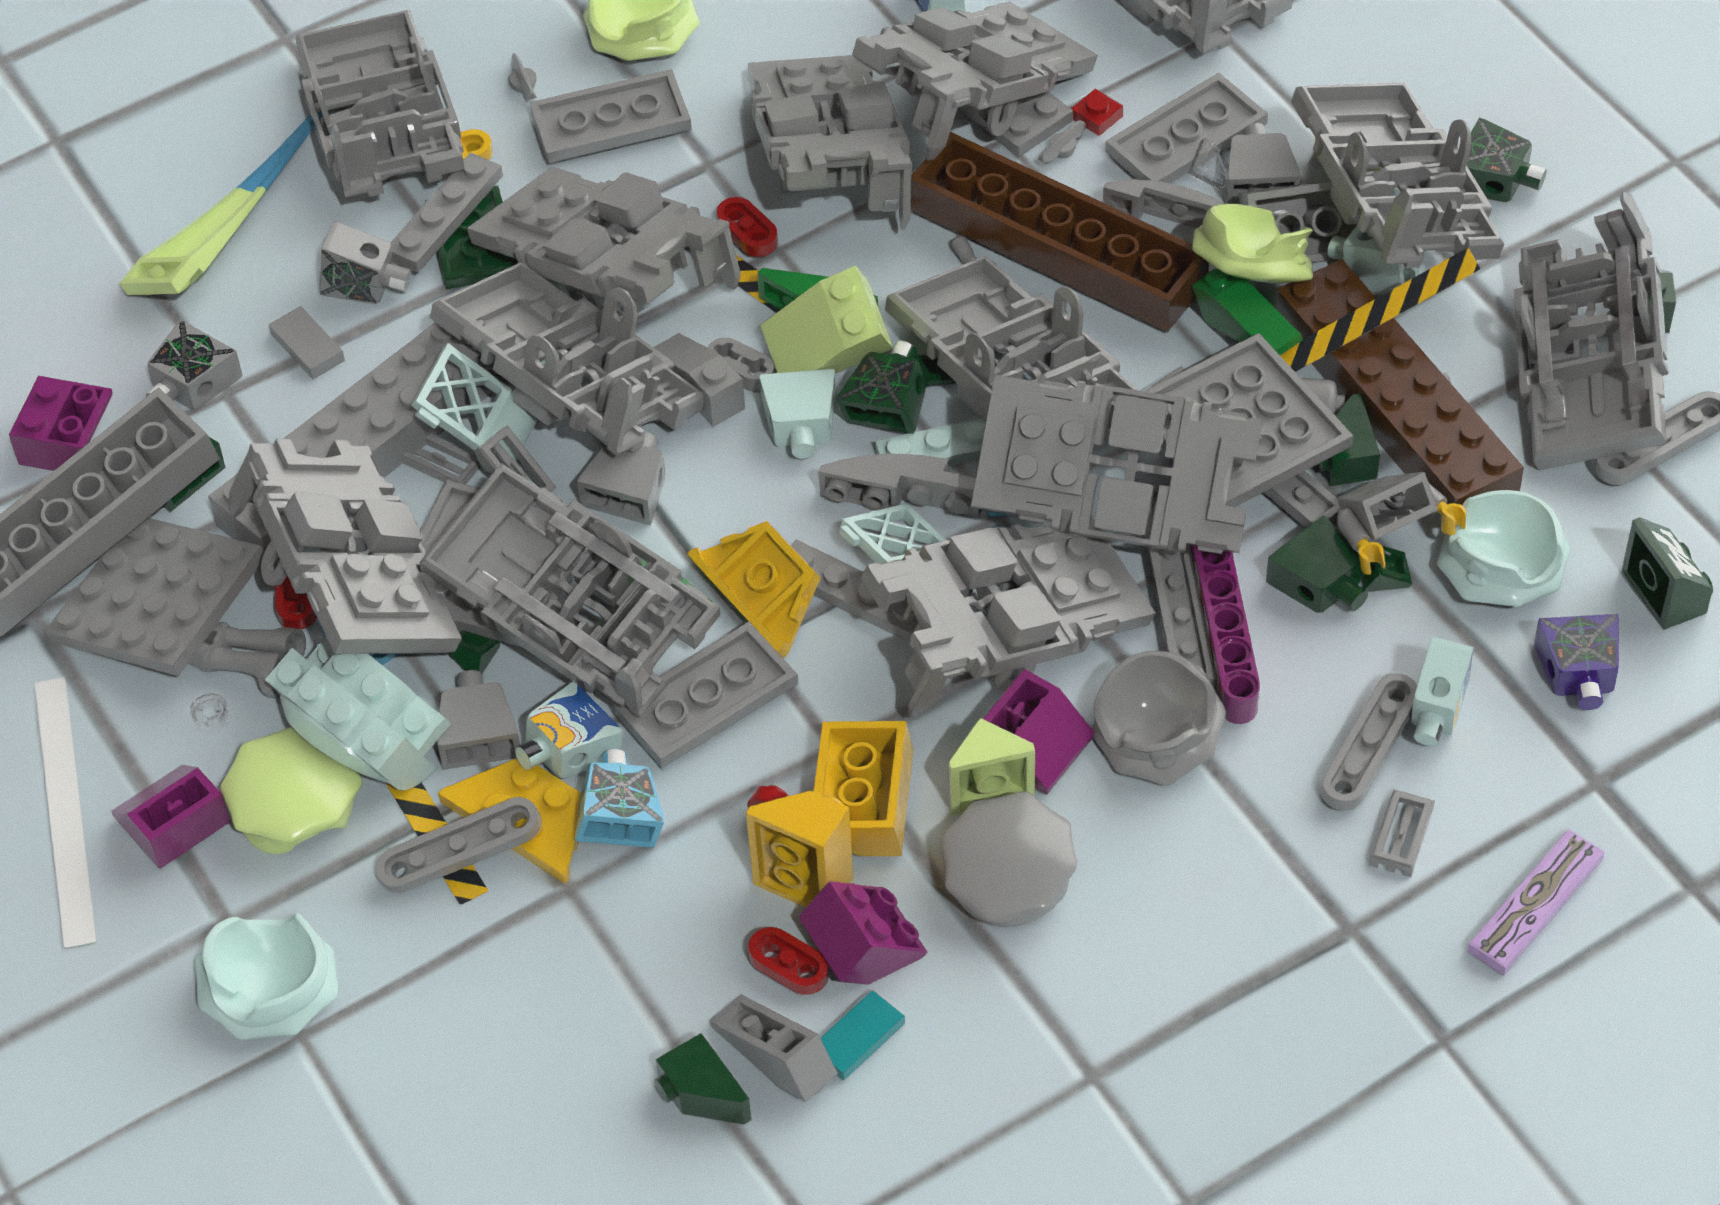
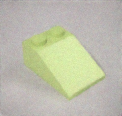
[760,265,893,374]

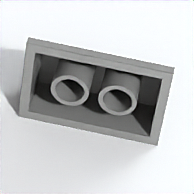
[1238,180,1357,262]

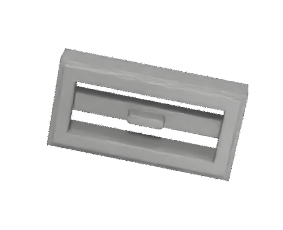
[474,425,557,492]
[402,435,481,485]
[1369,789,1435,877]

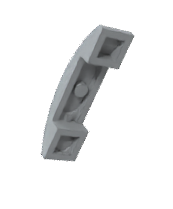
[1103,180,1225,228]

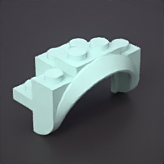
[265,636,451,791]

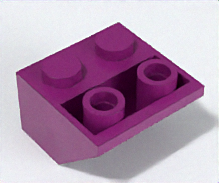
[9,375,113,471]
[983,669,1094,794]
[111,765,230,869]
[798,881,928,985]

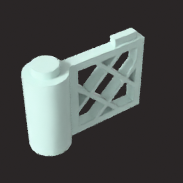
[411,343,538,473]
[839,503,946,564]

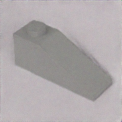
[653,333,745,427]
[709,994,838,1102]

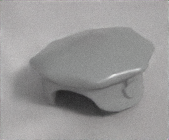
[1093,651,1226,786]
[941,791,1077,927]

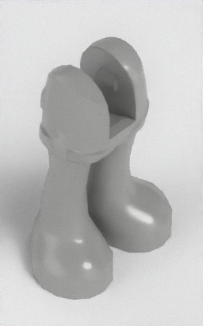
[188,622,306,699]

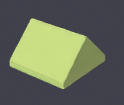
[949,718,1035,816]

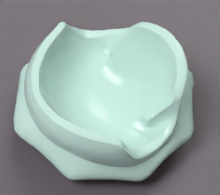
[1437,490,1571,607]
[194,913,338,1040]

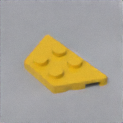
[687,521,821,658]
[438,758,581,884]

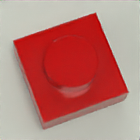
[1071,89,1123,136]

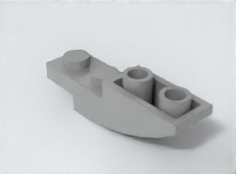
[819,454,981,516]

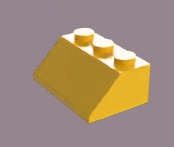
[813,721,914,856]
[746,790,854,908]

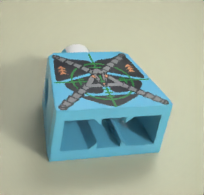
[575,749,664,848]

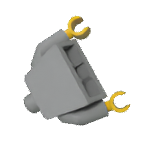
[1337,472,1466,575]

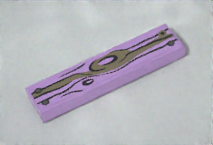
[1467,829,1605,975]

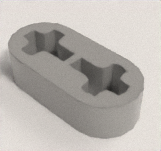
[708,338,774,392]

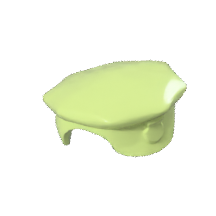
[583,0,700,61]
[1192,204,1313,283]
[220,727,362,854]

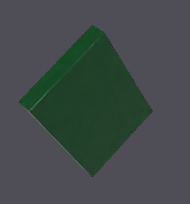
[425,185,518,290]

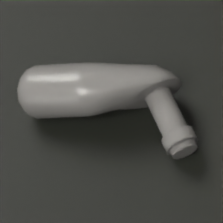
[952,235,996,265]

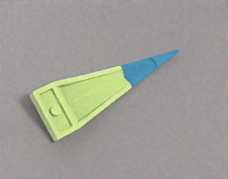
[119,112,323,295]

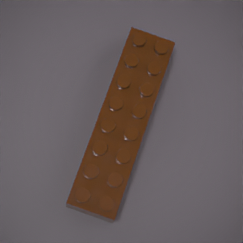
[911,132,1209,332]
[1275,259,1524,516]

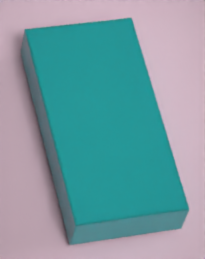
[821,990,905,1081]

